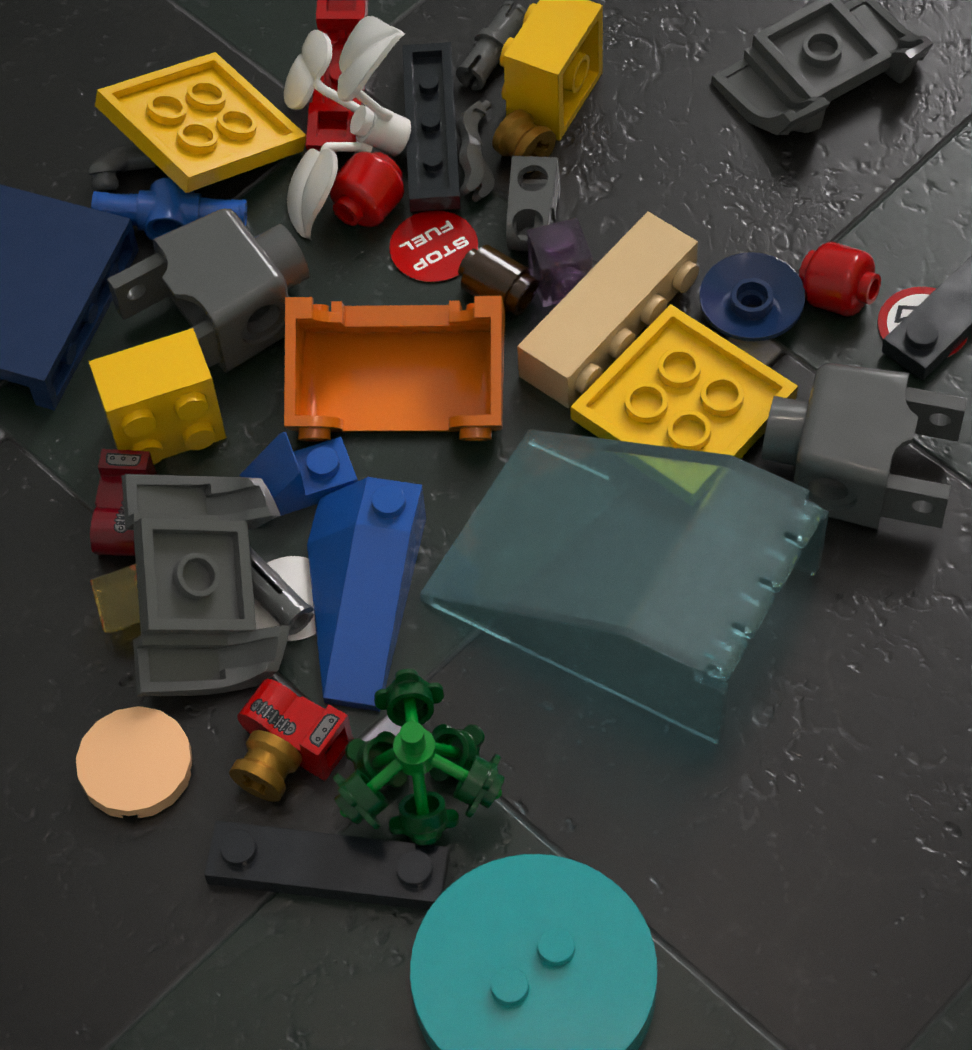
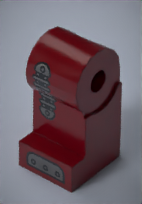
[90,449,157,557]

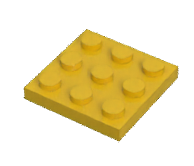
[95,52,306,193]
[570,304,798,504]

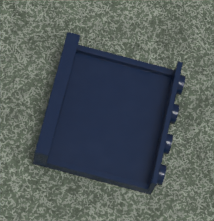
[0,184,139,411]

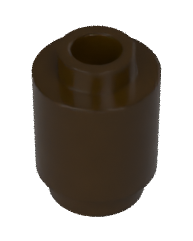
[458,244,538,316]

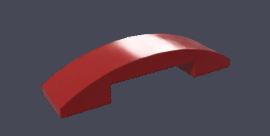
[306,0,368,151]

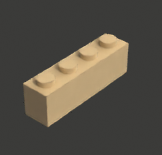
[517,212,699,409]

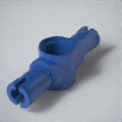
[91,178,247,240]

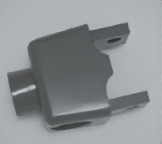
[107,208,310,373]
[762,363,967,530]

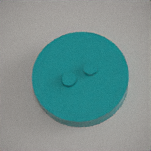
[410,854,657,1050]

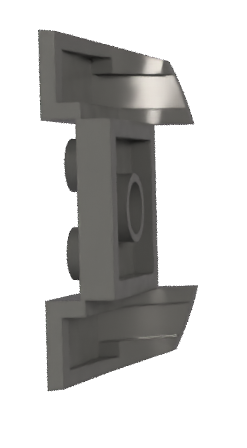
[711,0,933,135]
[122,474,290,696]

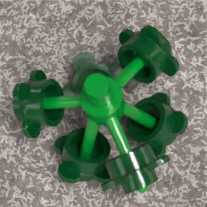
[333,668,505,845]

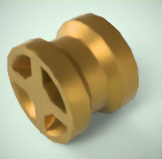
[492,109,556,173]
[229,730,302,802]

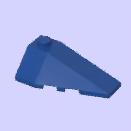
[307,477,426,712]

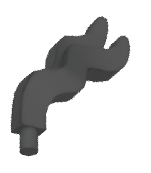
[456,100,495,202]

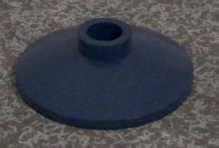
[699,252,805,342]

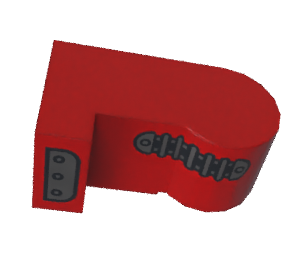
[237,679,353,781]

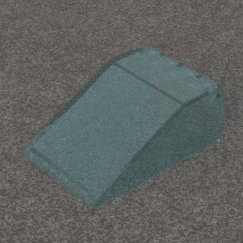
[420,429,829,744]

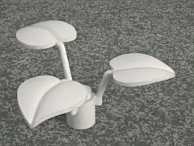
[284,16,411,240]

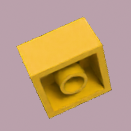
[500,0,603,141]
[88,328,227,465]

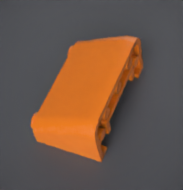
[284,296,505,442]

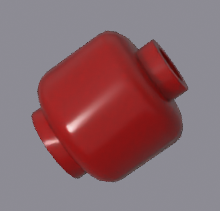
[330,152,404,228]
[799,242,881,317]

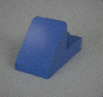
[240,431,358,515]

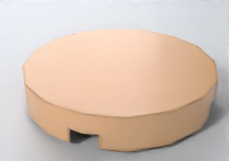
[76,706,193,818]

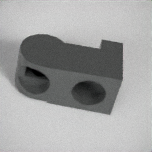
[506,156,561,253]

